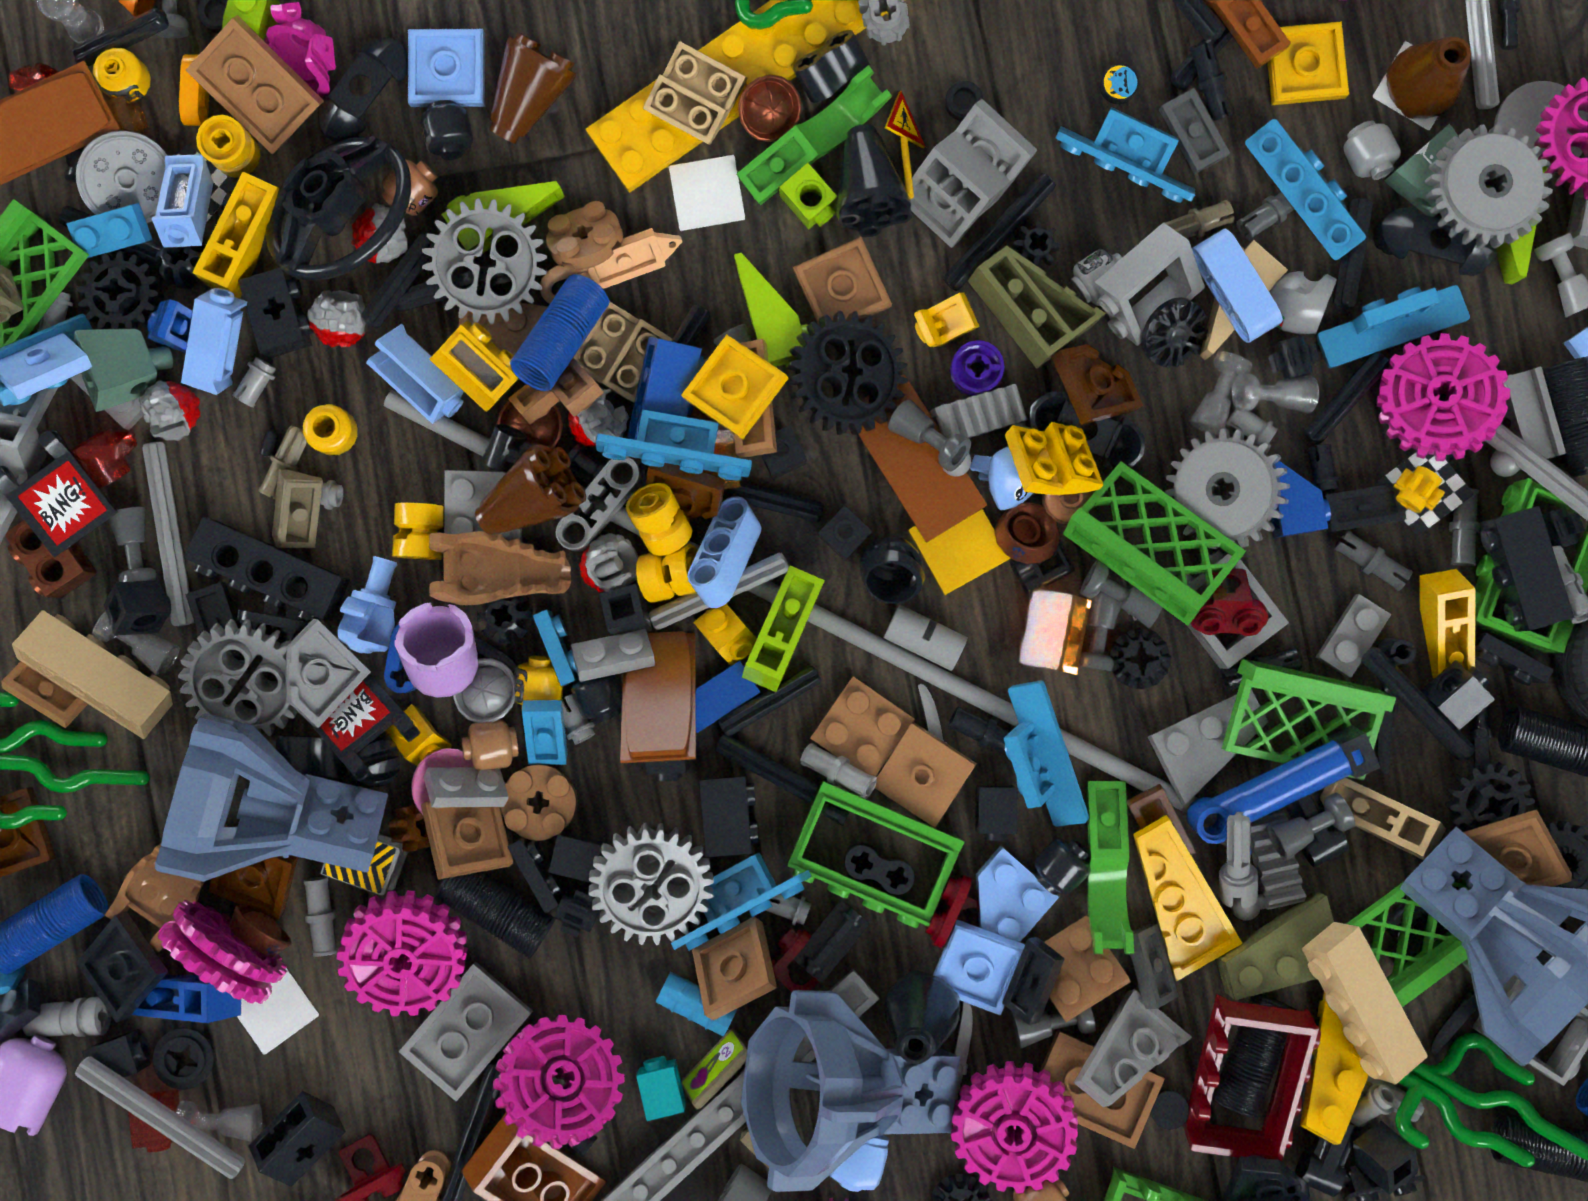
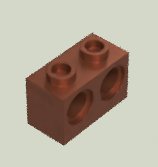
[5,520,97,598]

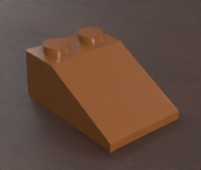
[461,1112,606,1201]

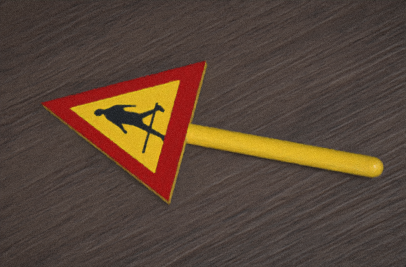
[885,91,926,199]

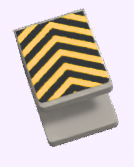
[320,833,408,895]

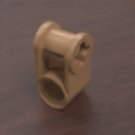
[397,1149,451,1201]

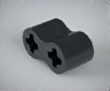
[793,30,870,103]
[275,735,347,778]
[844,842,915,895]

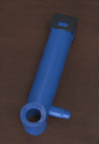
[1186,725,1380,855]

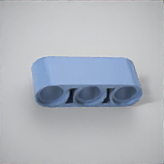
[1192,228,1283,343]
[687,496,762,608]

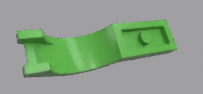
[736,65,892,205]
[1086,781,1134,954]

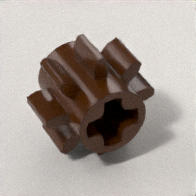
[388,804,430,852]

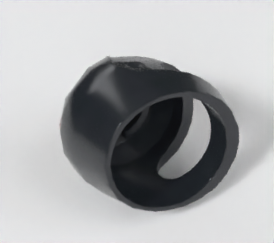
[860,536,925,604]

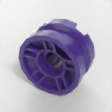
[949,340,1005,396]

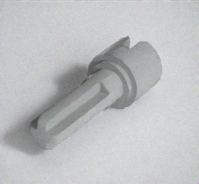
[1219,812,1258,909]

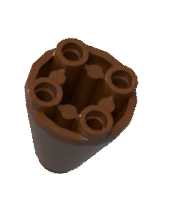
[489,33,577,144]
[1386,36,1471,119]
[475,444,586,534]

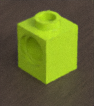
[779,163,838,230]

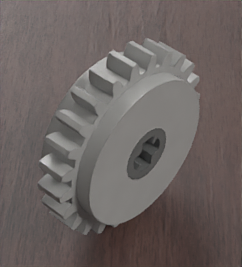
[1425,124,1553,248]
[1165,429,1290,549]

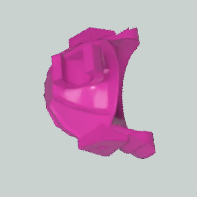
[264,2,336,98]

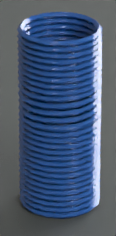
[510,274,610,391]
[0,874,108,975]

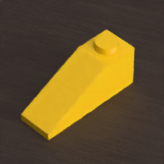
[192,172,279,299]
[1419,569,1475,679]

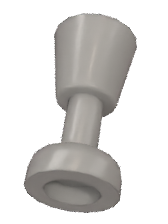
[1534,233,1588,317]

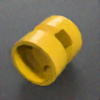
[196,115,261,178]
[625,483,693,556]
[392,503,444,560]
[636,544,698,603]

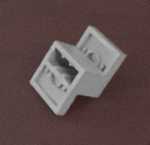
[905,99,1037,248]

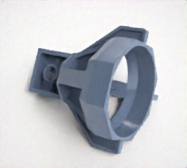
[155,713,388,881]
[1400,827,1588,1066]
[741,990,960,1192]

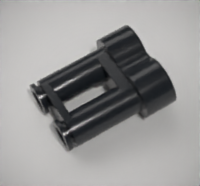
[1009,540,1075,599]

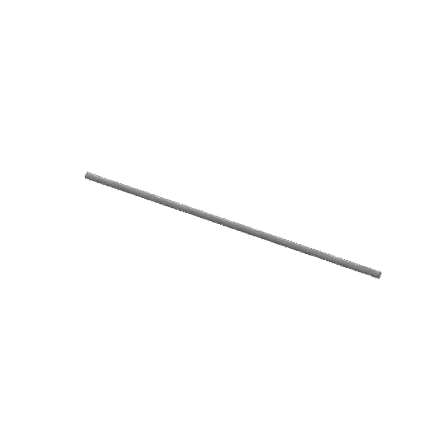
[384,390,1217,826]

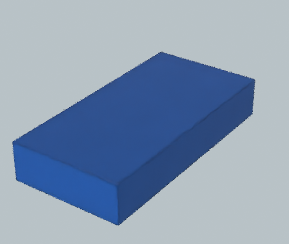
[696,661,760,733]

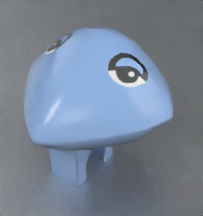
[970,446,1033,510]

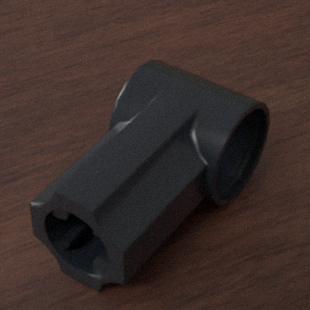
[482,424,553,473]
[1285,791,1349,867]
[1295,1122,1360,1197]

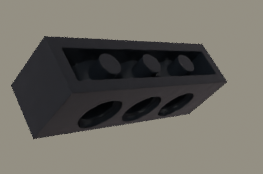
[184,517,350,622]

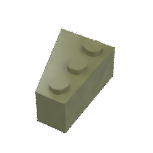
[1216,891,1334,1000]

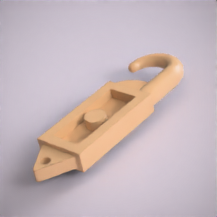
[540,228,682,304]

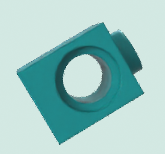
[636,1056,686,1121]

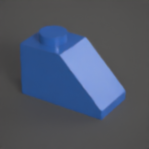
[1270,461,1331,538]

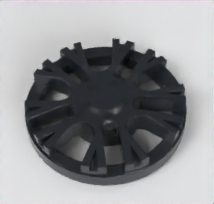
[1142,297,1208,368]

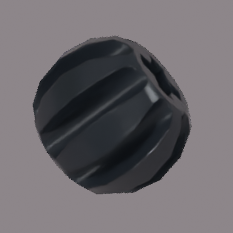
[155,240,207,289]
[477,595,533,644]
[346,733,400,788]

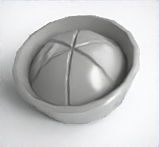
[453,658,515,723]

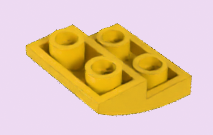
[1005,422,1103,495]

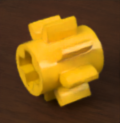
[1393,466,1445,513]

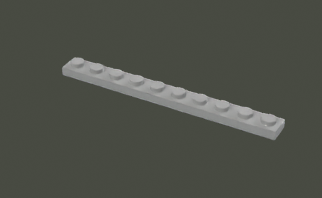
[600,968,879,1201]

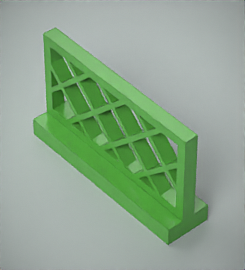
[0,199,89,348]
[1063,461,1246,626]
[1222,658,1396,780]
[1346,878,1468,1007]

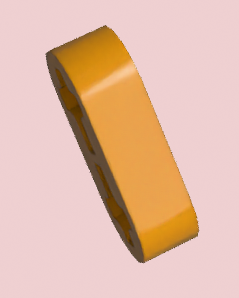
[179,54,209,126]

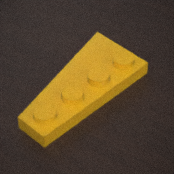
[1133,815,1243,981]
[1300,991,1369,1145]

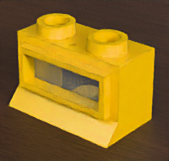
[429,320,519,412]

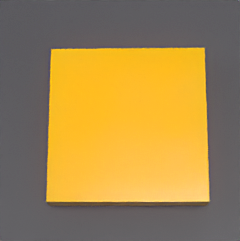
[1267,21,1349,105]
[681,334,788,440]
[908,509,1011,596]

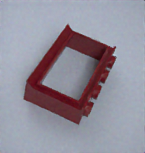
[1183,994,1321,1162]

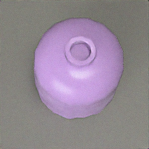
[395,603,478,698]
[0,1034,67,1136]

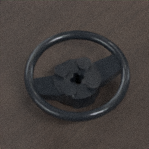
[266,136,411,280]

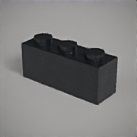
[1481,506,1575,632]

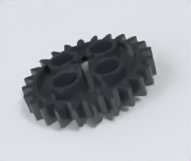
[786,311,908,435]

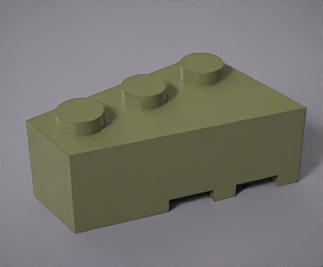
[968,246,1106,369]

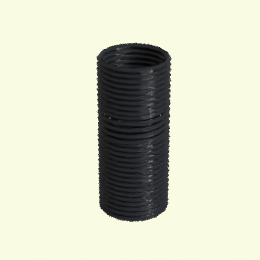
[1542,356,1588,478]
[1498,705,1588,777]
[434,872,556,959]
[1212,994,1297,1118]
[1491,1112,1588,1182]

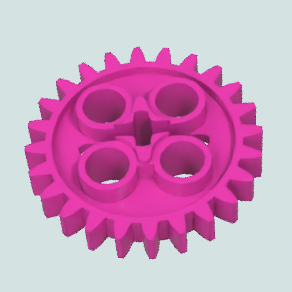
[1534,78,1588,200]

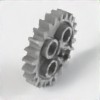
[422,199,547,324]
[178,619,298,736]
[588,823,714,945]

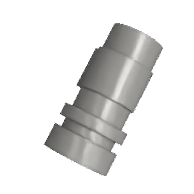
[23,997,111,1037]

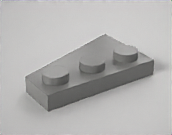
[1148,689,1268,805]
[1073,989,1192,1107]

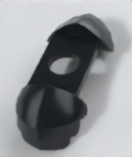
[317,37,408,142]
[1374,207,1498,276]
[1030,392,1145,469]

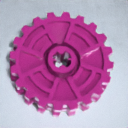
[1377,334,1511,461]
[337,890,468,1016]
[158,900,287,1004]
[493,1015,625,1149]
[951,1061,1078,1193]

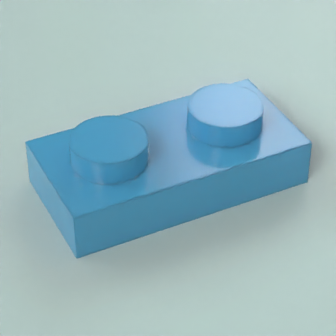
[66,203,153,258]
[533,610,579,686]
[522,700,568,765]

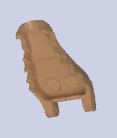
[429,531,571,605]
[105,824,227,952]

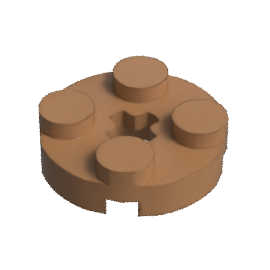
[546,201,623,269]
[501,765,578,841]

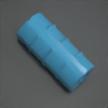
[656,971,737,1037]

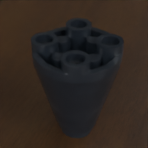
[836,124,912,237]
[884,970,960,1064]

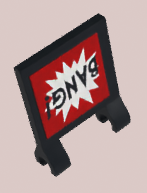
[0,430,119,558]
[311,674,420,782]

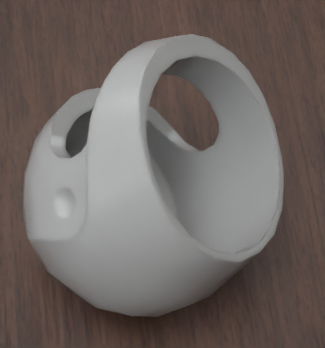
[1269,271,1337,334]

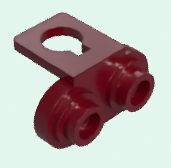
[1191,569,1268,636]
[925,874,979,948]
[771,927,819,992]
[333,1134,406,1201]

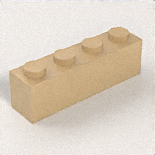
[12,610,173,739]
[1301,922,1428,1084]

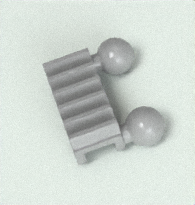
[1490,367,1566,477]
[930,384,1031,477]
[1220,811,1306,921]

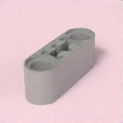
[556,456,642,552]

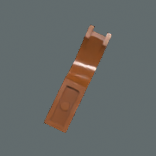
[1203,0,1291,69]

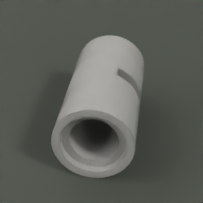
[883,604,968,671]

